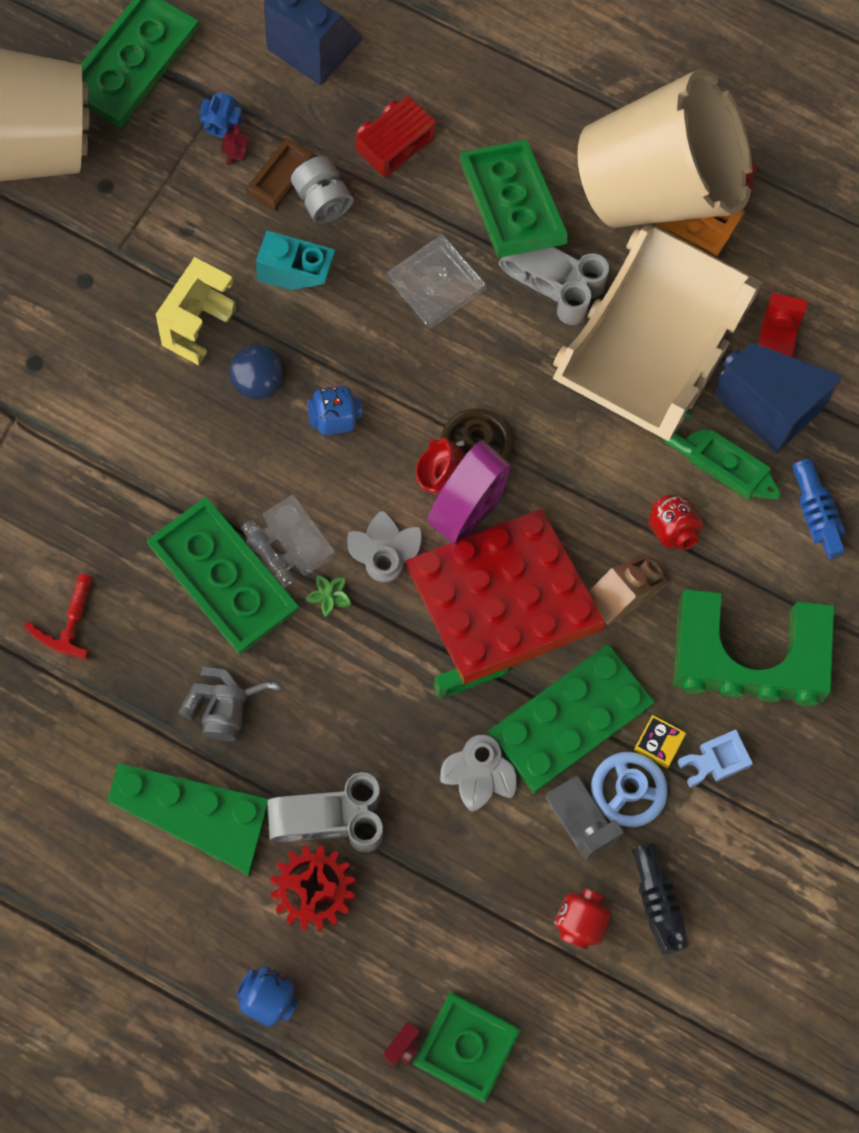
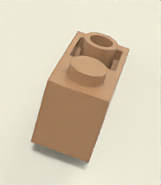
[588,555,669,625]

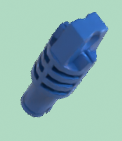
[792,459,846,560]

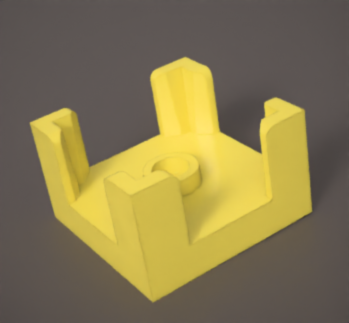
[156,257,236,365]

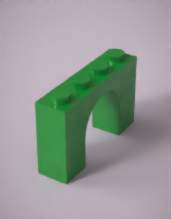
[673,589,834,706]

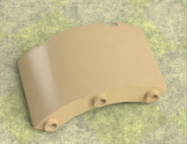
[553,224,763,441]

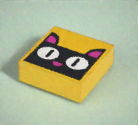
[634,715,686,768]

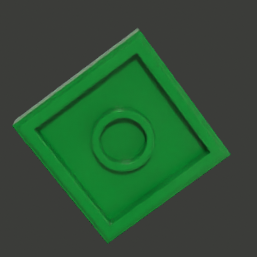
[413,992,521,1103]

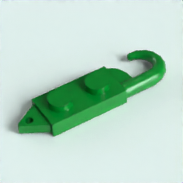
[660,411,780,501]

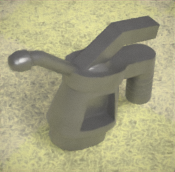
[178,667,283,742]

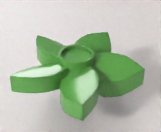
[306,575,351,618]

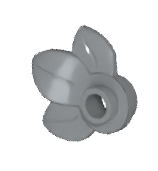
[347,511,421,582]
[440,734,517,812]

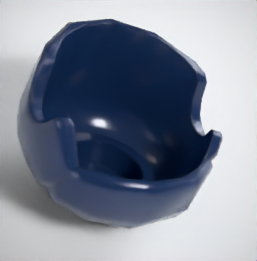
[230,344,284,400]

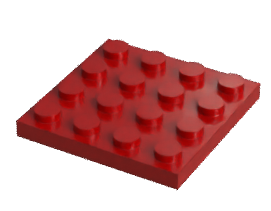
[405,509,605,685]

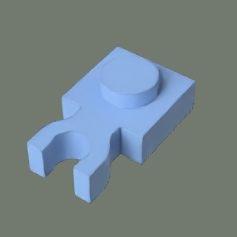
[678,730,753,788]

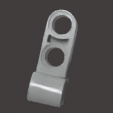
[499,247,609,325]
[267,772,383,853]

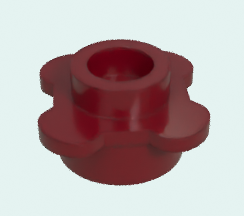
[221,124,248,165]

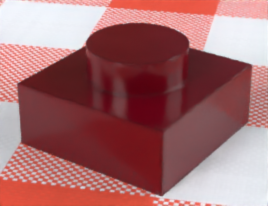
[382,1022,421,1068]

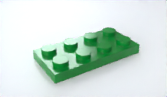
[81,0,199,128]
[460,139,567,258]
[146,497,299,656]
[487,644,655,794]

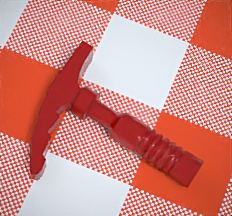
[24,574,93,661]

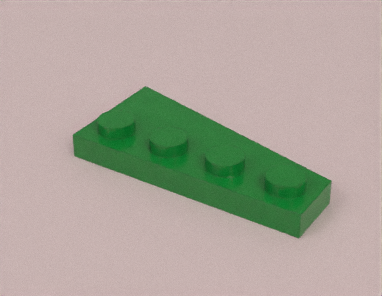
[107,763,269,877]

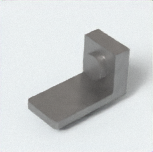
[545,777,624,862]

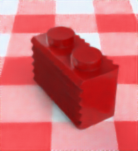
[356,95,436,178]

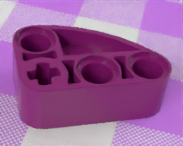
[427,440,512,545]

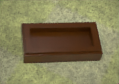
[246,138,315,211]

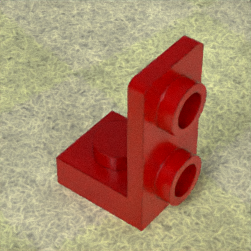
[757,292,808,357]

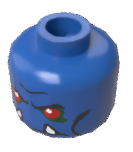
[307,386,363,436]
[236,966,298,1027]

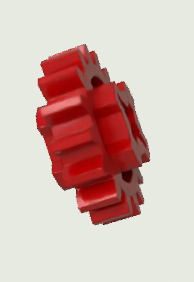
[270,845,355,933]

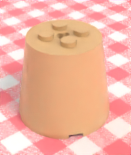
[0,48,89,182]
[578,69,752,228]

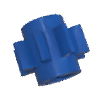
[199,93,243,137]

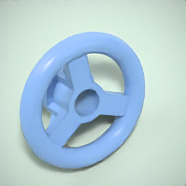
[591,752,668,827]

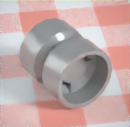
[291,156,354,224]

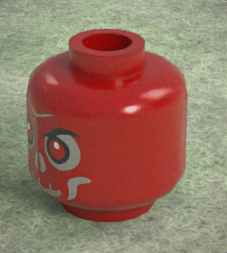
[648,494,704,550]
[554,887,613,950]

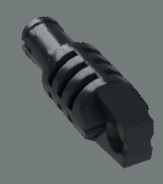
[632,843,688,955]

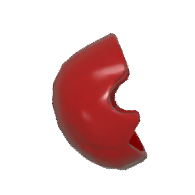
[416,437,465,494]

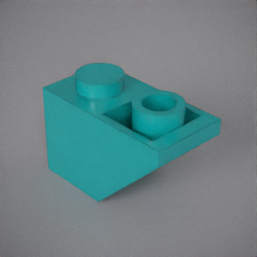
[256,230,335,290]

